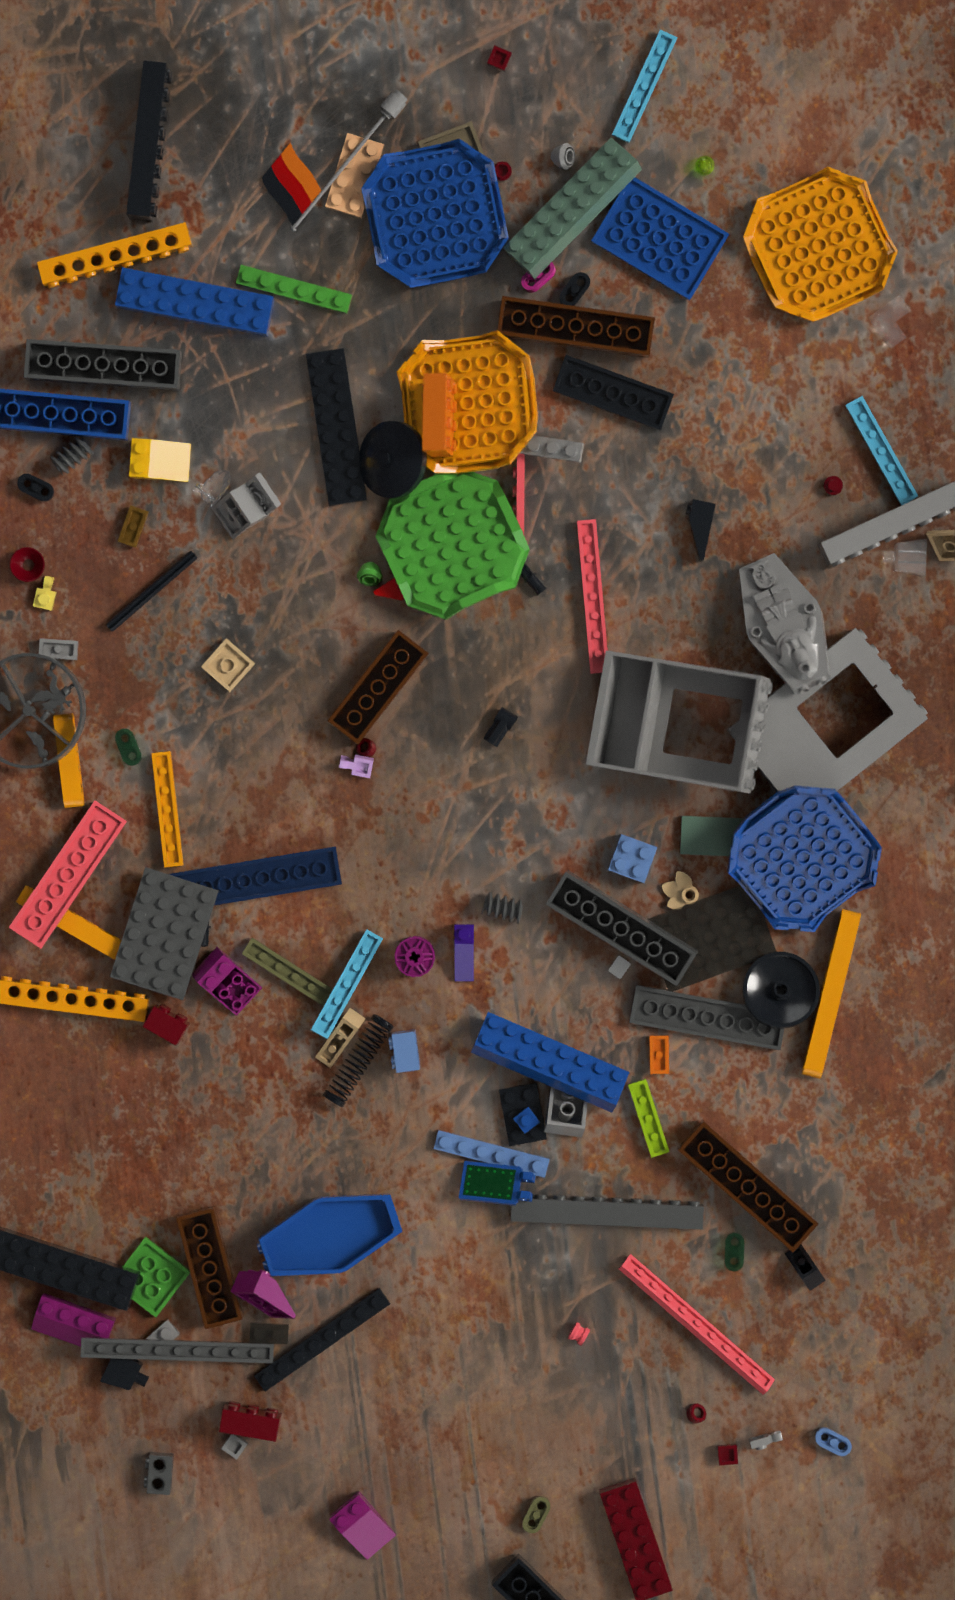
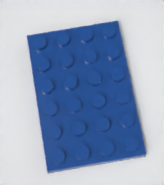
[591,177,729,301]

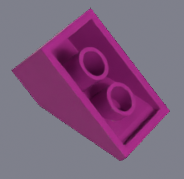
[231,1269,296,1319]
[329,1491,396,1560]

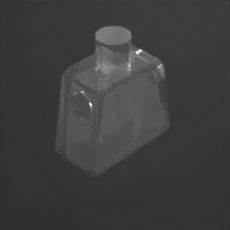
[883,539,927,577]

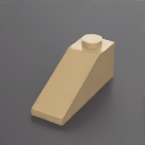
[315,1008,366,1068]

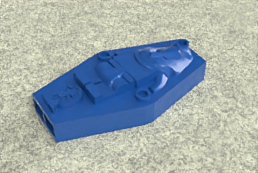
[256,1194,403,1276]

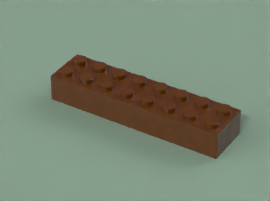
[498,296,655,358]
[677,1120,819,1252]

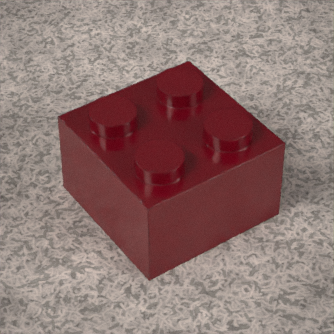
[143,1003,190,1045]

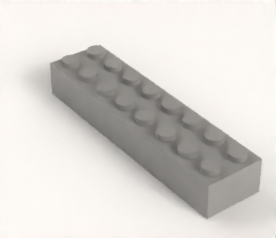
[818,481,955,567]

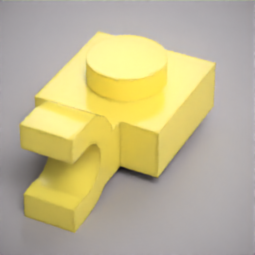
[33,576,57,611]

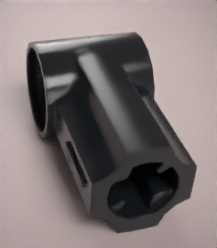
[483,707,518,747]

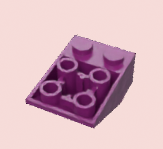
[192,947,262,1016]

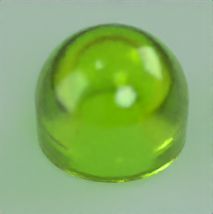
[695,155,715,176]

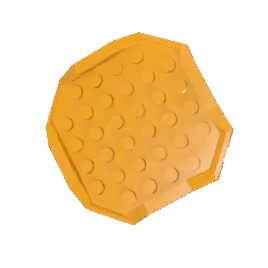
[743,167,898,322]
[397,330,538,474]

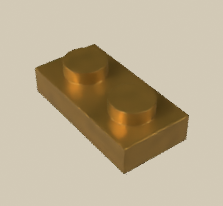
[118,505,149,548]

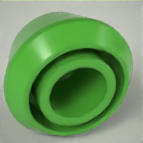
[357,562,383,586]

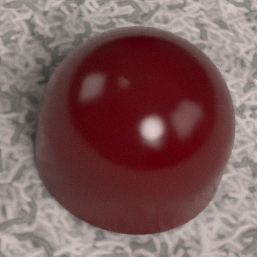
[356,738,376,757]
[686,1403,706,1424]

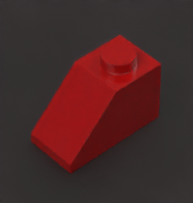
[373,577,405,601]

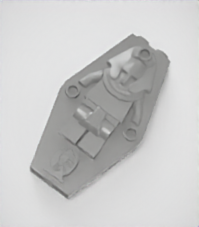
[739,553,831,695]

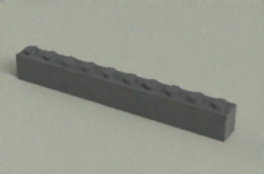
[511,1194,704,1230]

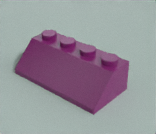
[31,1293,116,1347]

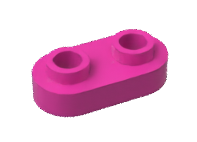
[521,262,556,293]

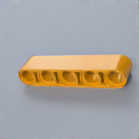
[53,713,84,808]

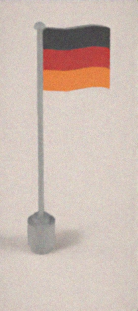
[262,90,408,231]

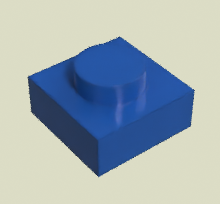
[513,1106,540,1134]

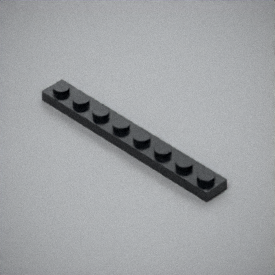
[254,1288,391,1392]

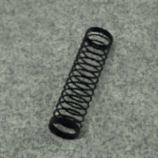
[323,1014,394,1107]

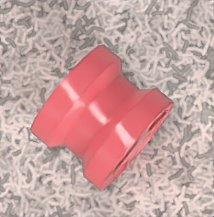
[568,1322,590,1346]

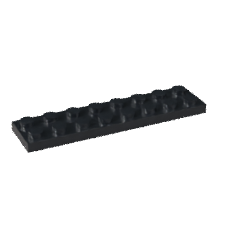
[306,348,367,506]

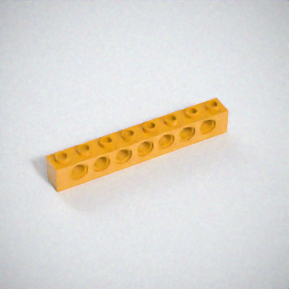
[37,222,193,288]
[0,976,150,1022]

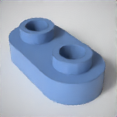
[815,1427,852,1456]

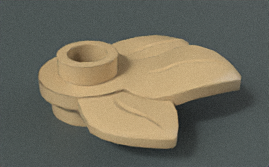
[662,871,699,910]

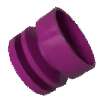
[394,936,435,977]

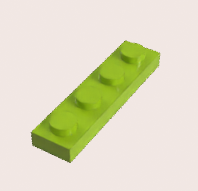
[628,1079,669,1158]

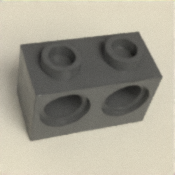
[144,1452,174,1495]

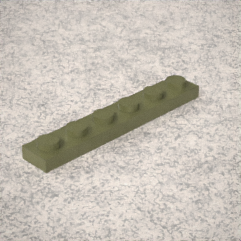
[242,937,333,1006]

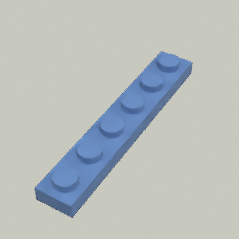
[434,1130,550,1178]

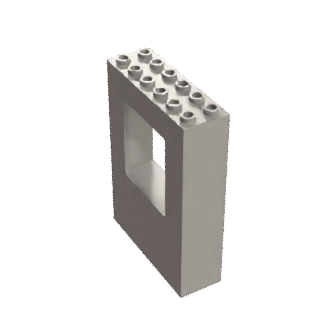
[727,628,928,792]
[586,650,772,793]

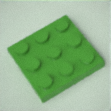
[123,1237,190,1317]

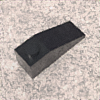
[686,499,716,561]

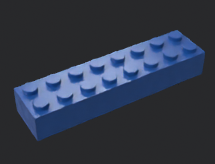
[115,267,275,337]
[0,389,131,441]
[471,1012,630,1113]

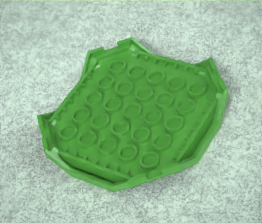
[375,472,530,620]

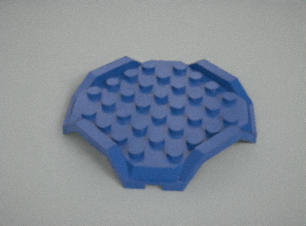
[361,139,509,288]
[727,786,882,932]

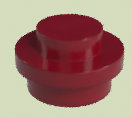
[494,161,512,181]
[824,476,843,495]

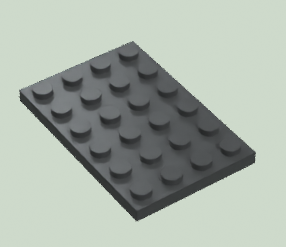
[110,867,219,1000]

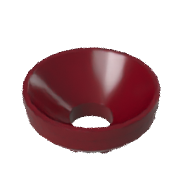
[10,547,45,582]

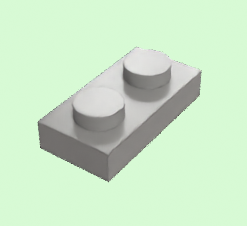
[38,638,79,660]
[146,1319,180,1340]

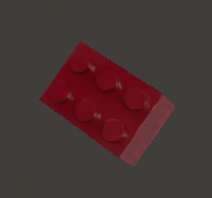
[219,1401,282,1442]

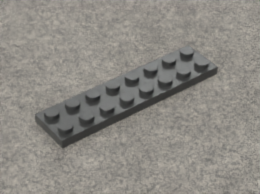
[629,985,784,1050]

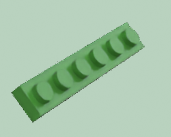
[236,265,352,314]

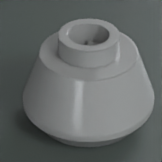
[551,143,575,170]

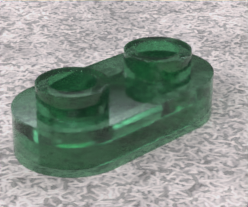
[115,729,142,766]
[724,1232,745,1271]

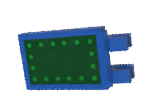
[459,1161,536,1206]

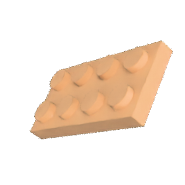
[325,133,384,218]

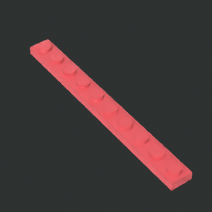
[619,1254,775,1395]

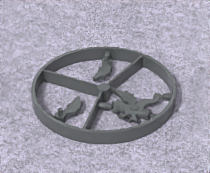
[0,653,86,769]

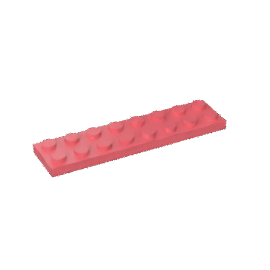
[9,801,127,949]

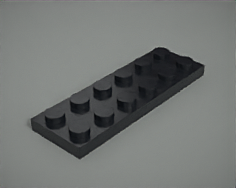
[553,355,674,431]

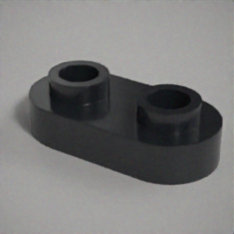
[559,272,590,306]
[17,474,54,502]

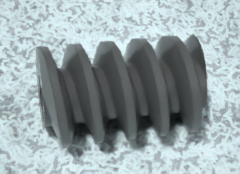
[50,437,94,475]
[482,892,523,924]

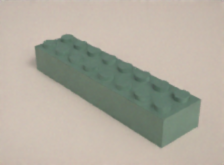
[503,138,642,279]

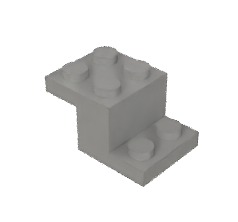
[212,473,281,539]

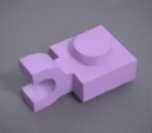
[339,755,374,778]

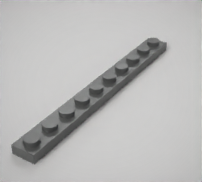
[80,1337,274,1363]

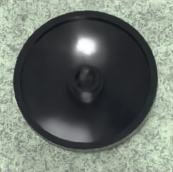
[359,421,427,498]
[742,952,820,1029]

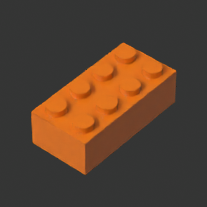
[422,373,457,457]

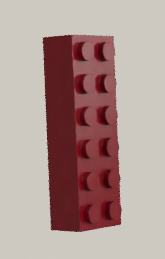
[599,1478,673,1600]

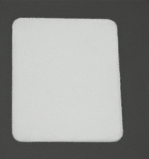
[608,956,631,979]

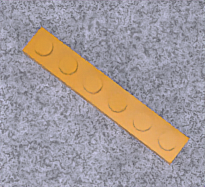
[151,751,184,868]

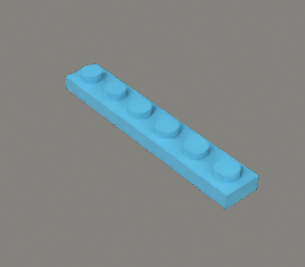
[612,29,678,143]
[845,396,918,506]
[311,929,383,1039]

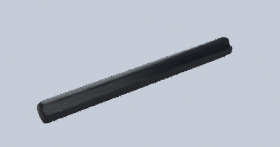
[106,551,197,632]

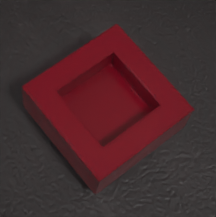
[487,45,512,72]
[717,1444,738,1466]

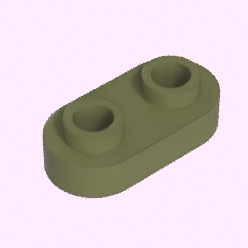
[522,1496,550,1533]

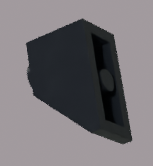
[785,1244,826,1291]

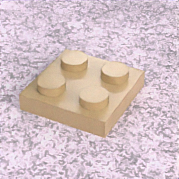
[201,638,255,692]

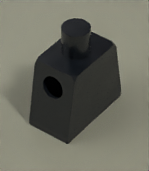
[100,1358,149,1390]

